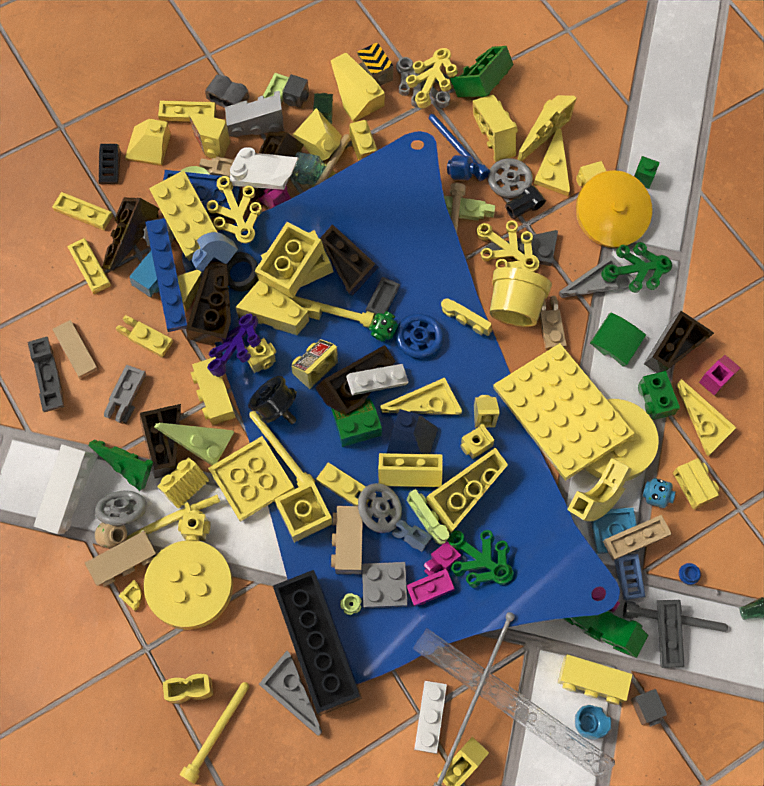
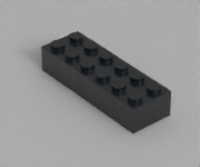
[273,570,362,716]

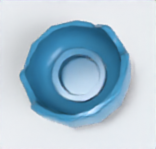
[575,705,612,740]

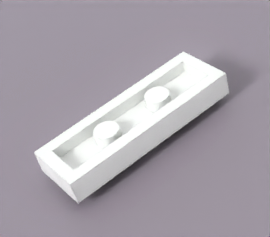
[346,364,409,395]
[414,681,447,754]

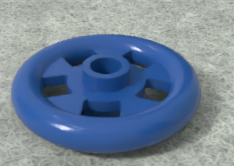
[396,314,443,358]

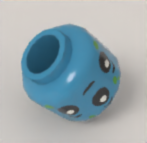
[643,478,676,508]

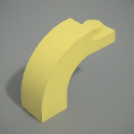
[567,458,632,521]

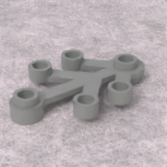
[396,57,450,108]

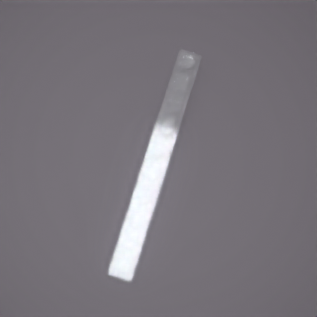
[413,628,615,781]

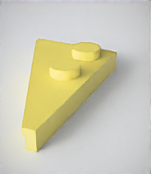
[534,128,570,196]
[380,378,462,415]
[676,379,736,456]

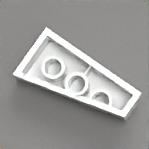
[34,444,98,534]

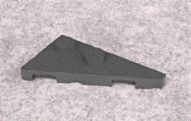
[486,230,558,266]

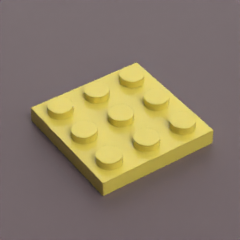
[208,436,295,522]

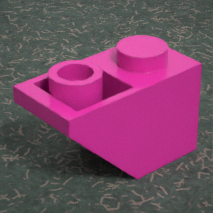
[699,355,741,396]

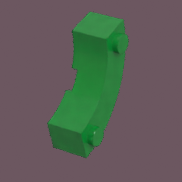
[563,611,649,658]

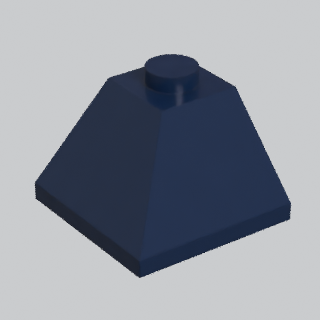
[387,409,438,454]

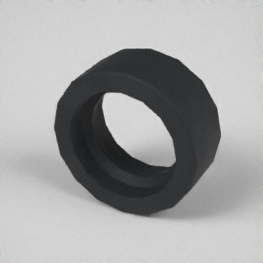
[227,252,259,292]

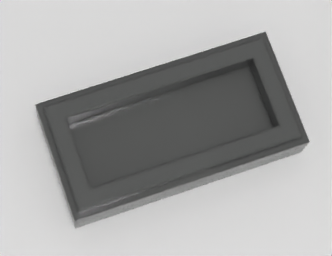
[366,277,400,315]

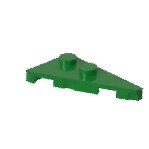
[88,440,153,491]

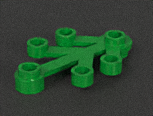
[601,242,672,293]
[447,530,514,588]

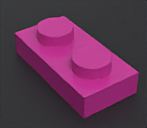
[406,569,455,607]

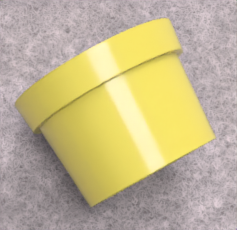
[489,267,552,327]

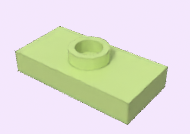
[263,73,289,103]

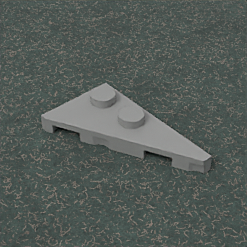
[559,255,635,298]
[259,651,322,736]

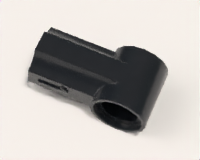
[505,185,546,219]

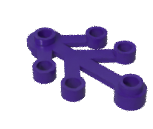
[207,314,261,377]

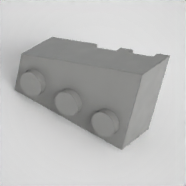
[225,91,284,137]

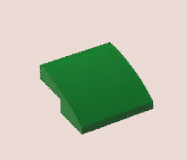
[590,312,646,366]

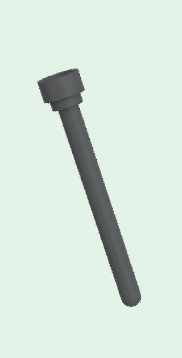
[623,600,728,632]

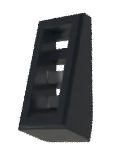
[98,144,121,184]

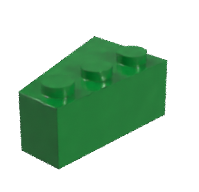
[450,46,514,97]

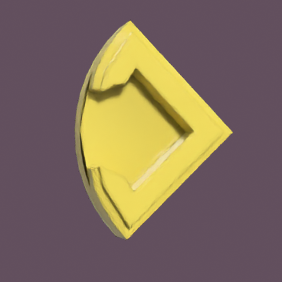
[303,304,322,320]
[119,580,142,611]

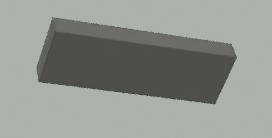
[657,599,684,668]

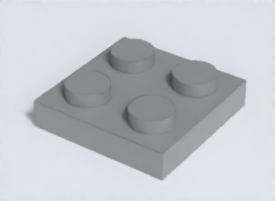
[362,562,407,608]

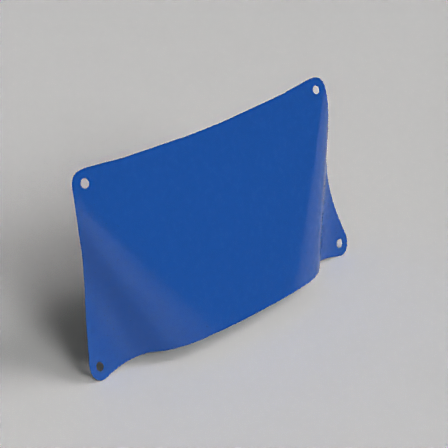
[182,131,620,684]

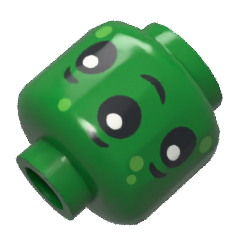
[369,311,398,342]

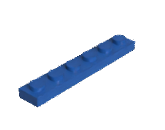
[146,218,187,332]

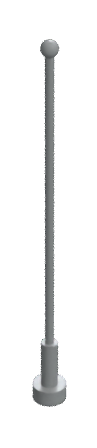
[433,612,515,786]

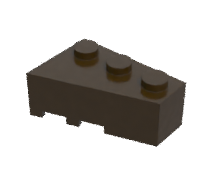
[320,224,379,296]
[644,311,714,373]
[140,404,181,479]

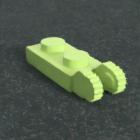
[406,489,450,545]

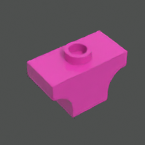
[258,186,292,209]

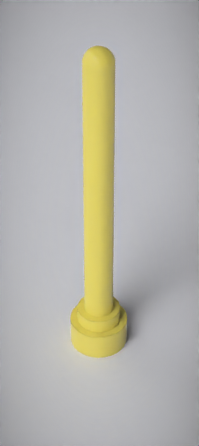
[285,294,375,328]
[249,411,315,487]
[179,682,249,784]

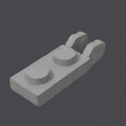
[104,365,146,423]

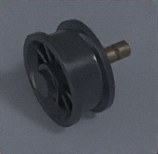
[248,376,297,425]

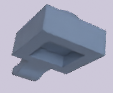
[392,520,433,552]

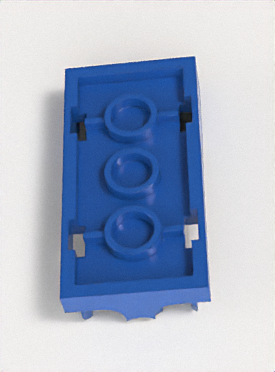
[163,170,242,219]

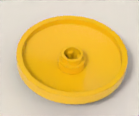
[576,170,652,248]

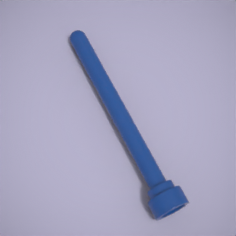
[429,114,490,181]

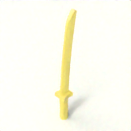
[126,494,220,540]

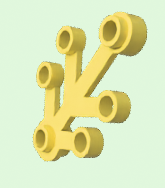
[406,48,458,108]
[207,176,262,243]
[477,220,539,272]

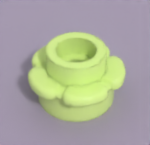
[340,593,362,615]

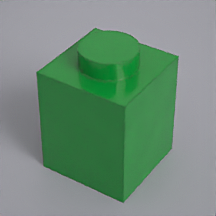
[634,156,660,189]

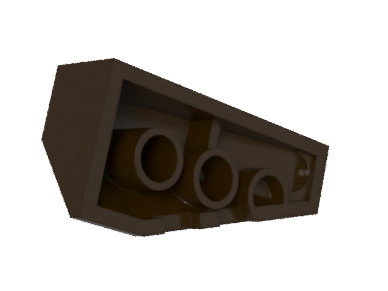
[246,132,304,201]
[102,197,160,271]
[186,260,231,344]
[315,345,396,415]

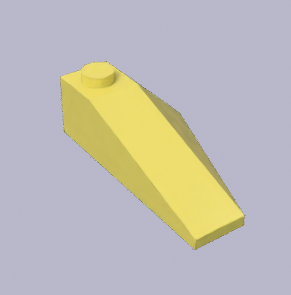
[331,53,385,122]
[517,95,577,161]

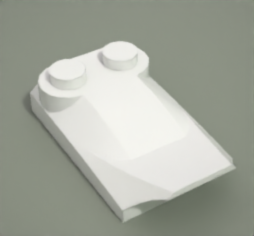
[230,147,299,190]

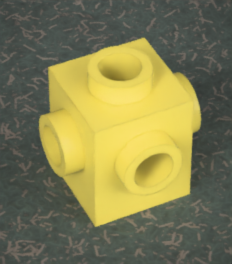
[246,338,276,373]
[178,510,210,541]

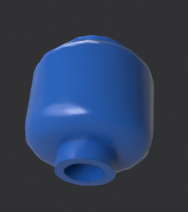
[447,155,476,181]

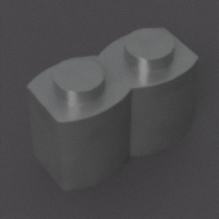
[205,75,249,108]

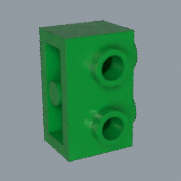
[638,371,680,420]

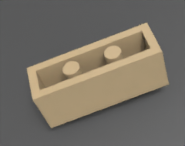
[331,506,363,574]
[85,531,157,587]

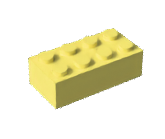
[149,170,218,261]

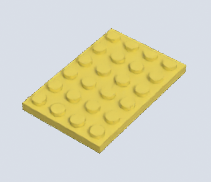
[493,343,635,481]

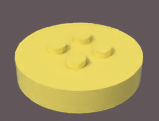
[585,399,659,481]
[144,540,233,630]

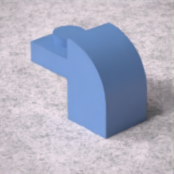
[191,232,238,272]

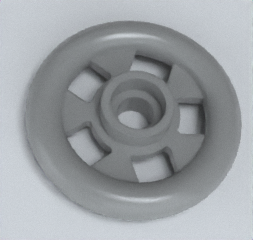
[488,158,533,198]
[358,483,402,533]
[95,491,147,526]

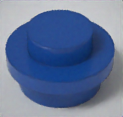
[678,563,701,585]

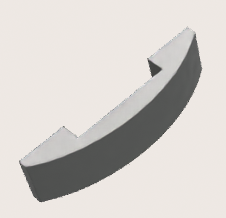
[28,337,64,413]

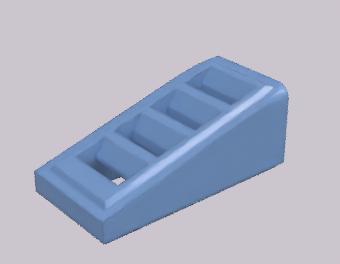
[614,553,646,600]

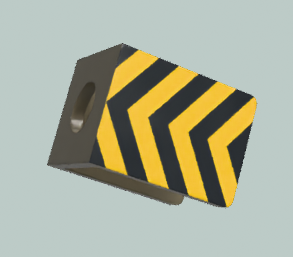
[357,43,393,86]

